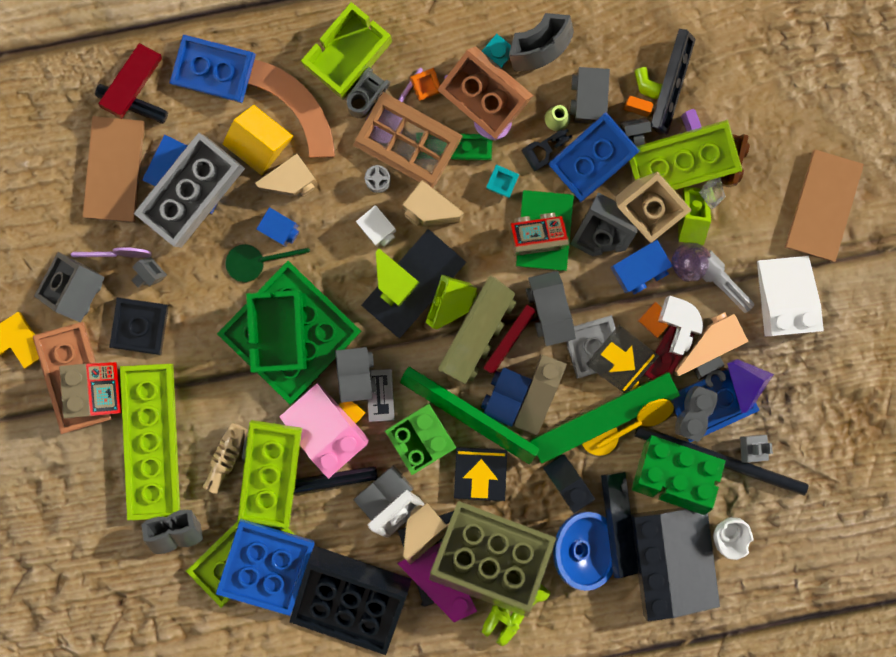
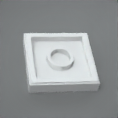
[368,490,424,538]

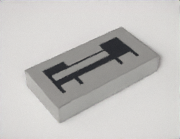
[368,369,395,422]

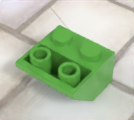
[385,403,456,475]

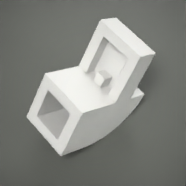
[658,296,703,355]

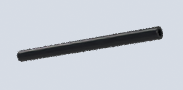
[634,426,809,496]

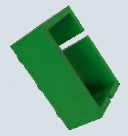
[246,290,307,372]
[631,435,726,515]

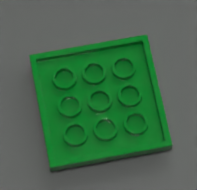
[217,261,362,405]

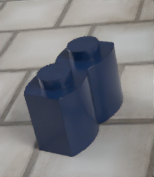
[480,367,532,427]

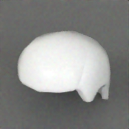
[713,517,753,560]

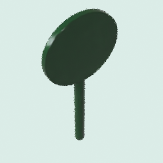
[225,244,310,282]

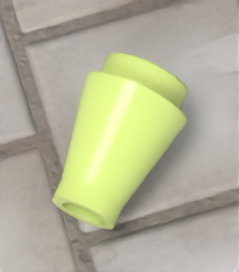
[545,105,570,131]

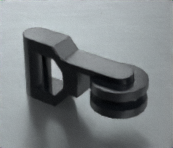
[521,129,573,172]

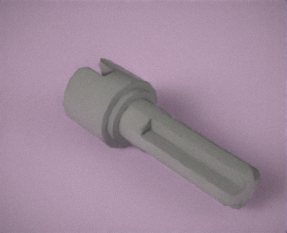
[692,250,754,313]

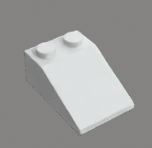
[757,256,824,337]

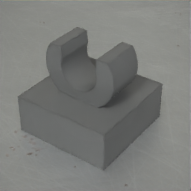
[620,117,651,146]
[131,257,167,288]
[694,356,726,388]
[740,435,773,463]

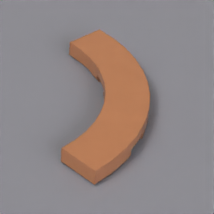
[248,60,335,158]

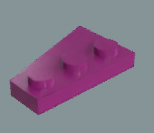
[397,541,477,622]

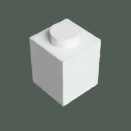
[356,205,396,247]

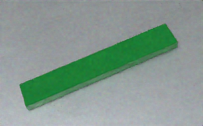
[400,366,540,465]
[530,372,680,464]

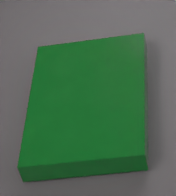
[516,190,574,271]

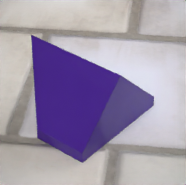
[727,359,774,413]

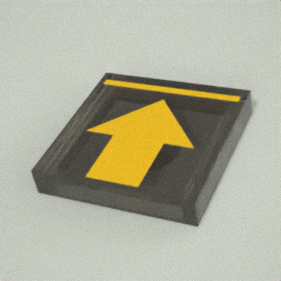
[586,324,659,393]

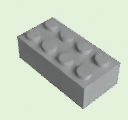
[134,133,245,248]

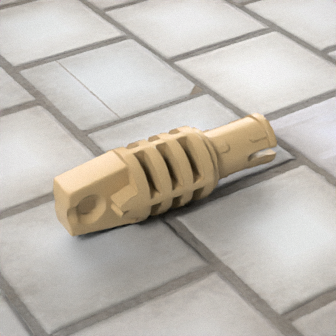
[203,423,247,494]

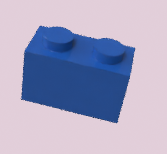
[610,240,673,295]

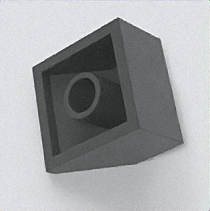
[34,252,105,323]

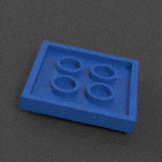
[216,519,315,616]

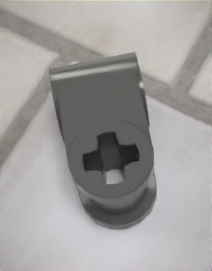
[347,67,390,118]

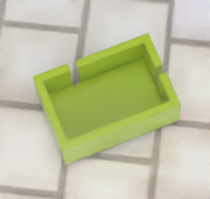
[301,2,392,100]

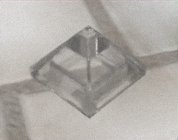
[700,177,725,209]

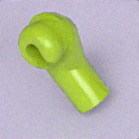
[634,67,663,99]

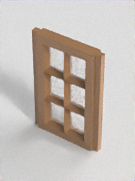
[354,92,462,188]

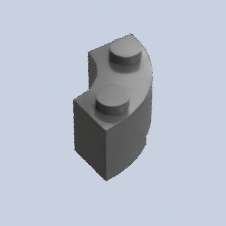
[509,13,574,72]
[526,270,576,346]

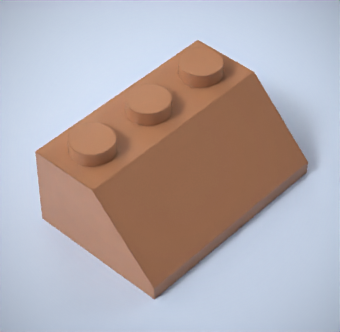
[437,46,534,139]

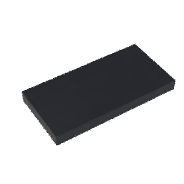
[361,229,467,339]

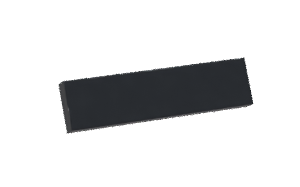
[651,29,696,135]
[601,471,638,578]

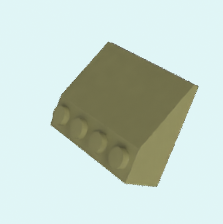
[438,275,517,384]
[429,501,556,617]

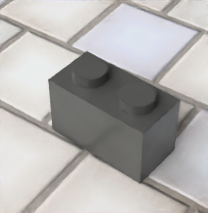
[570,67,610,124]

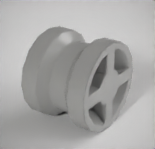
[364,165,391,193]

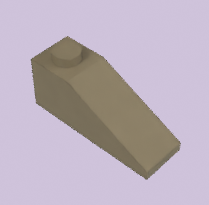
[513,355,567,435]

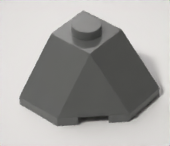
[570,192,638,256]

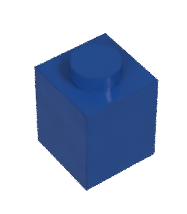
[257,207,299,247]

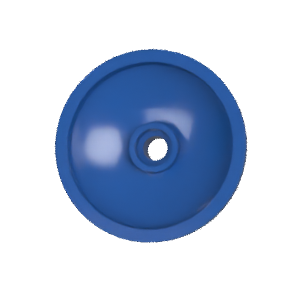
[553,512,613,591]

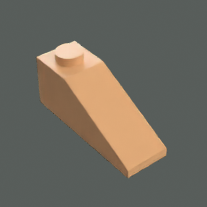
[673,312,749,376]

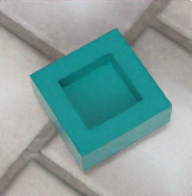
[482,33,511,68]
[486,164,520,199]

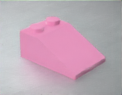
[280,383,369,479]

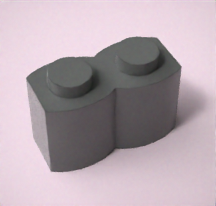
[335,347,376,402]
[675,386,717,442]
[354,465,413,521]
[141,510,203,554]

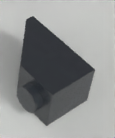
[543,454,595,513]

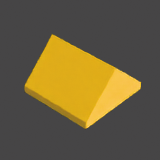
[222,105,294,176]

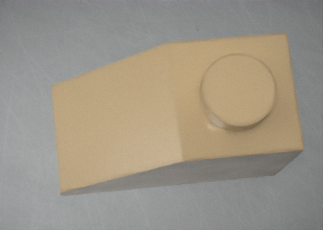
[255,154,317,197]
[403,503,448,564]

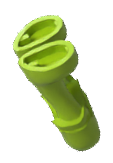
[482,584,551,646]

